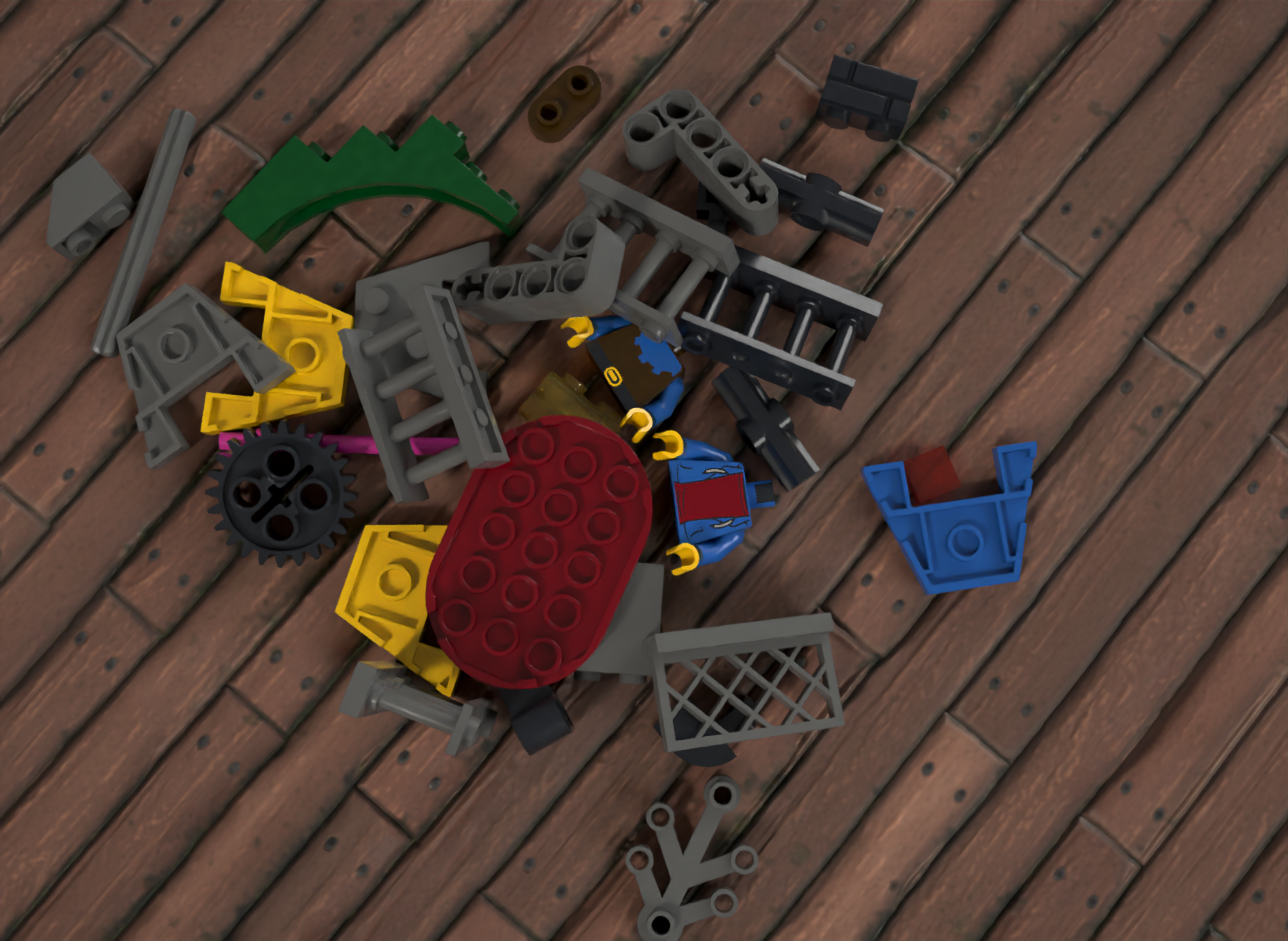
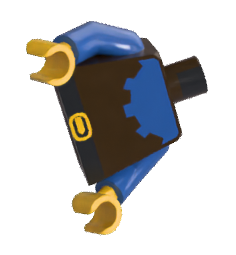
[561,315,687,443]

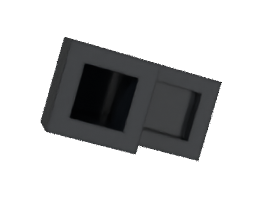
[652,695,761,767]

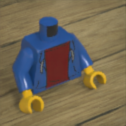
[652,430,775,575]

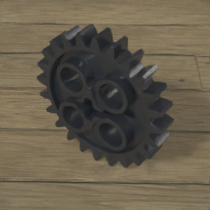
[205,419,359,568]

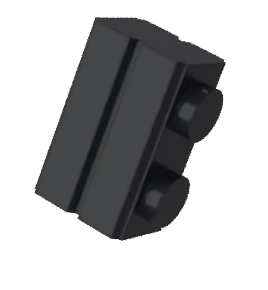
[815,54,919,142]

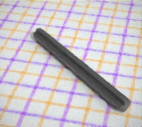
[90,108,196,358]

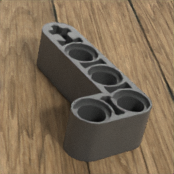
[622,89,778,236]
[451,214,625,325]

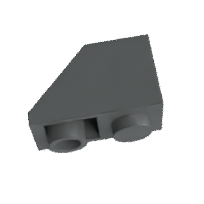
[46,152,138,261]

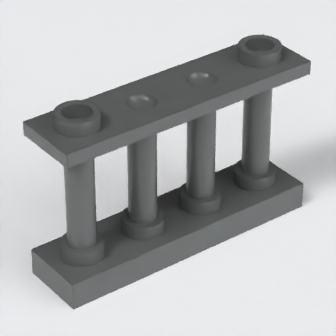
[525,167,740,348]
[337,285,510,504]
[338,660,499,756]

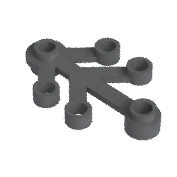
[625,774,759,941]

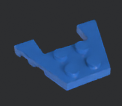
[860,441,1037,595]

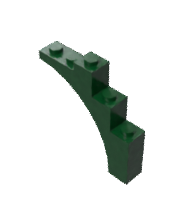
[221,115,523,254]

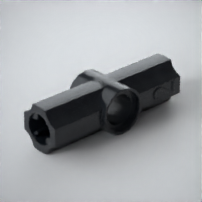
[759,158,885,247]
[711,366,820,493]

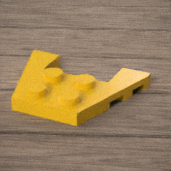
[200,262,355,435]
[335,525,462,697]

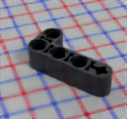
[496,684,575,756]

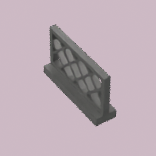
[642,612,845,753]

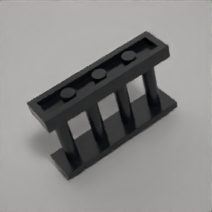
[678,245,883,411]

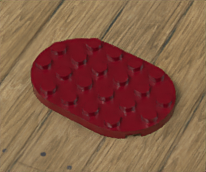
[425,415,653,689]

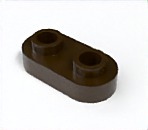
[528,65,602,143]

